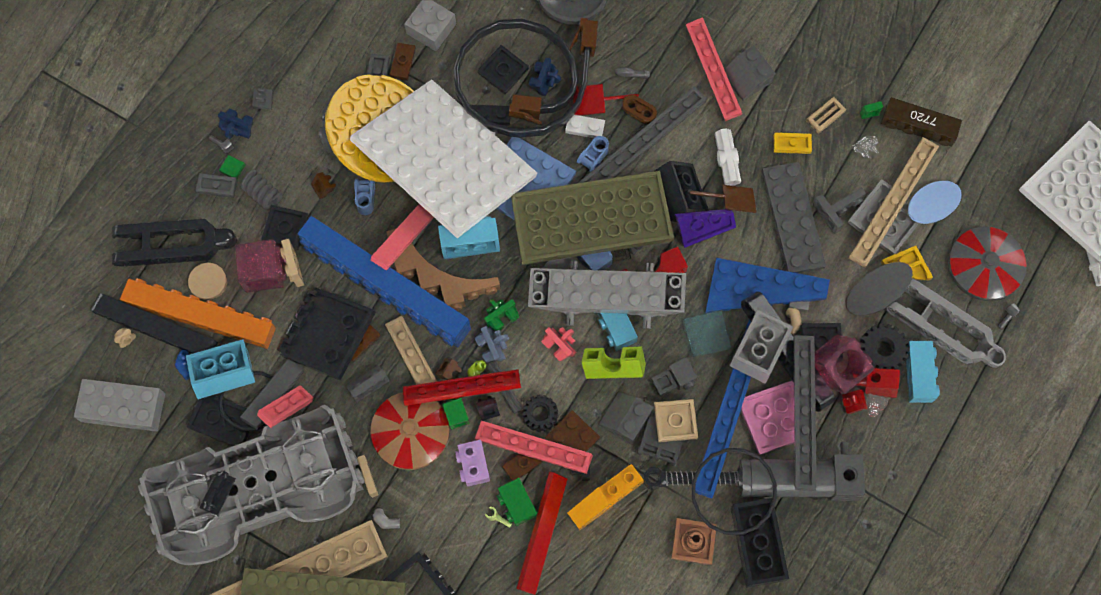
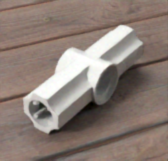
[715,128,741,186]

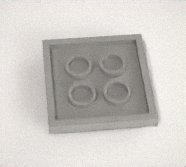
[847,179,919,255]

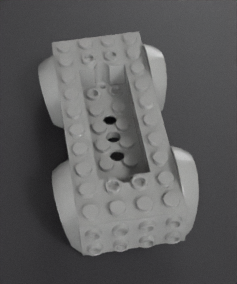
[138,405,365,565]

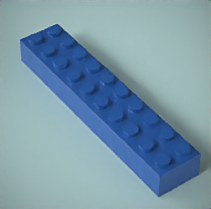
[298,216,471,348]

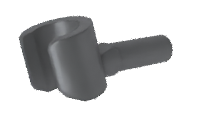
[209,135,234,153]
[999,303,1020,329]

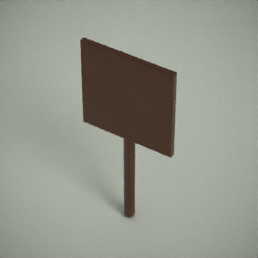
[689,185,757,213]

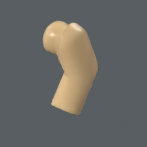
[786,307,802,337]

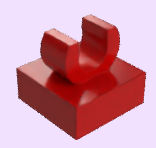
[842,389,868,414]

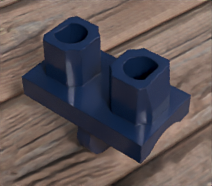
[529,58,561,96]
[218,109,253,139]

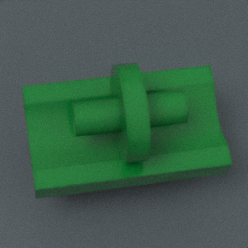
[484,299,519,331]

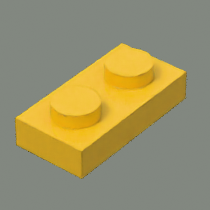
[773,133,812,154]

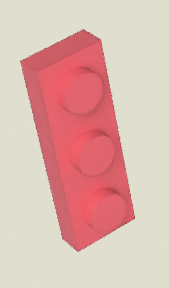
[257,385,314,428]

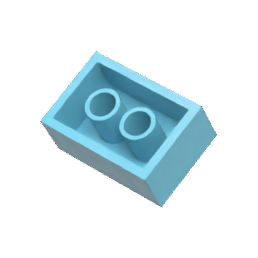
[438,216,500,259]
[186,339,255,399]

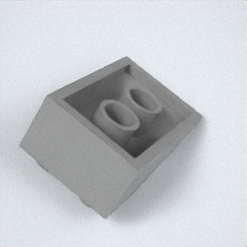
[730,310,793,383]

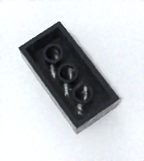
[730,498,789,588]

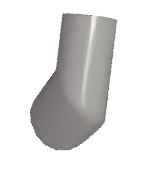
[372,508,400,529]

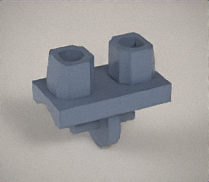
[475,326,509,363]

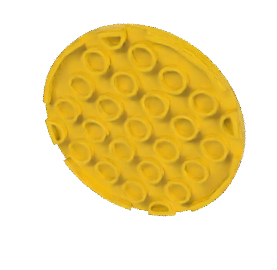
[325,74,414,183]

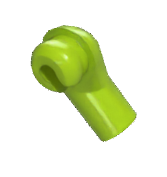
[467,360,486,377]

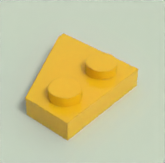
[881,246,933,281]

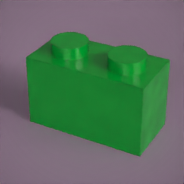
[496,478,537,527]

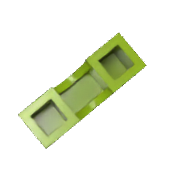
[582,347,646,379]

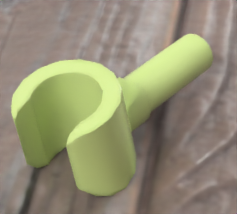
[485,507,512,528]

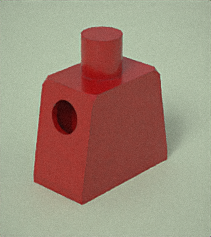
[854,368,900,398]

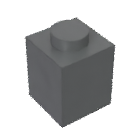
[668,357,698,390]

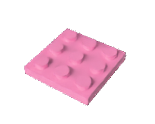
[741,381,794,456]

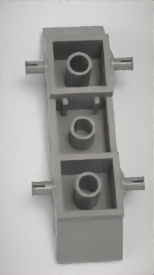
[528,261,686,329]

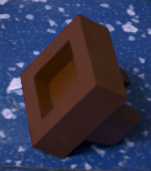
[311,172,336,199]
[435,358,462,380]

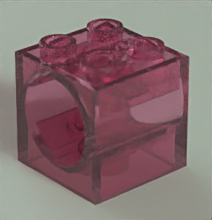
[235,240,286,293]
[815,335,875,394]

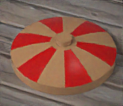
[371,392,450,470]

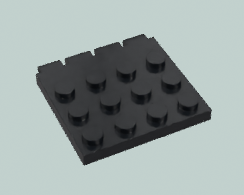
[277,288,376,381]

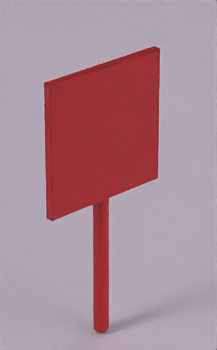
[573,84,639,116]

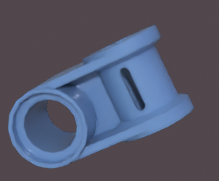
[577,136,609,172]
[354,178,375,215]

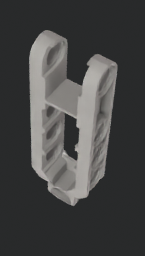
[886,278,1006,368]

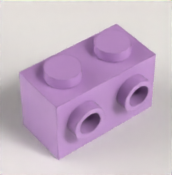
[455,440,490,487]

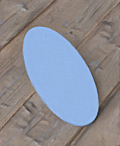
[908,181,961,224]

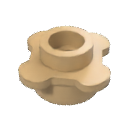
[114,328,136,348]

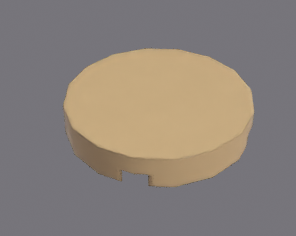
[188,263,227,301]

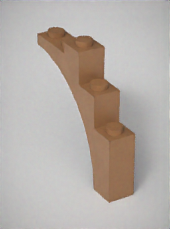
[386,229,500,311]

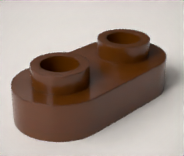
[622,95,657,124]

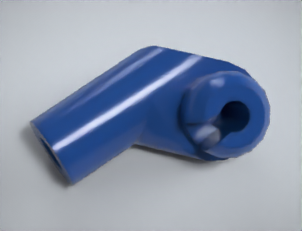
[175,350,190,380]

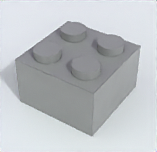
[404,0,456,51]

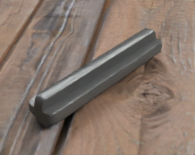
[487,361,522,414]

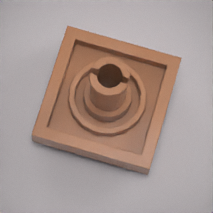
[671,518,717,565]

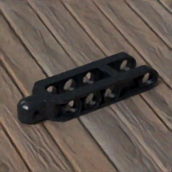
[112,219,237,267]

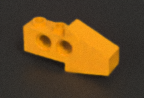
[567,464,644,530]

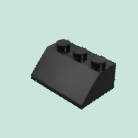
[654,161,709,222]

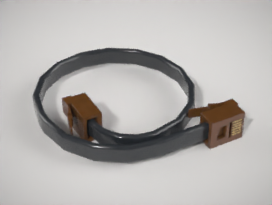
[453,18,598,138]

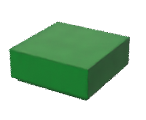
[860,101,883,119]
[219,155,246,179]

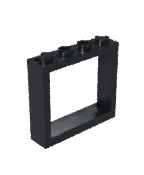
[382,552,457,595]

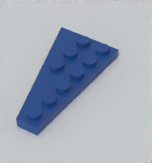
[705,258,830,313]

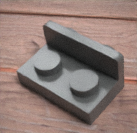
[347,366,389,403]

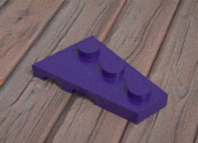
[675,209,736,248]

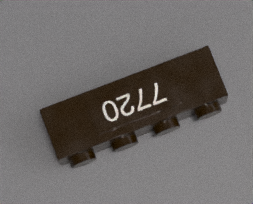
[881,97,962,147]

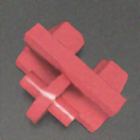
[541,327,577,361]

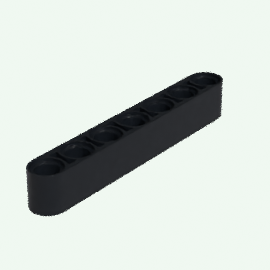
[741,291,835,412]
[90,293,218,354]

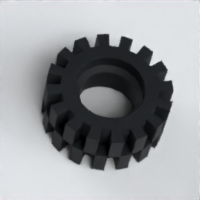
[523,395,558,432]

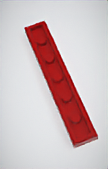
[403,369,521,406]
[516,472,568,595]

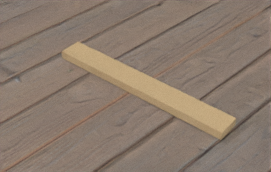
[849,137,939,268]

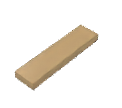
[385,316,437,385]

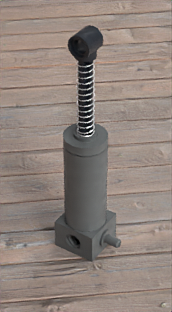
[643,442,865,501]

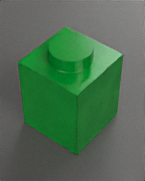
[443,398,470,430]

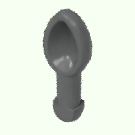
[615,67,650,79]

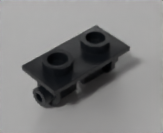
[199,470,236,516]

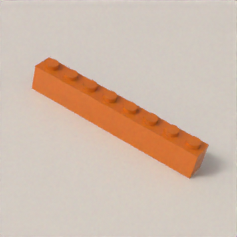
[120,278,276,349]

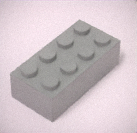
[74,379,165,432]

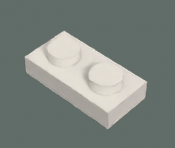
[565,115,605,138]

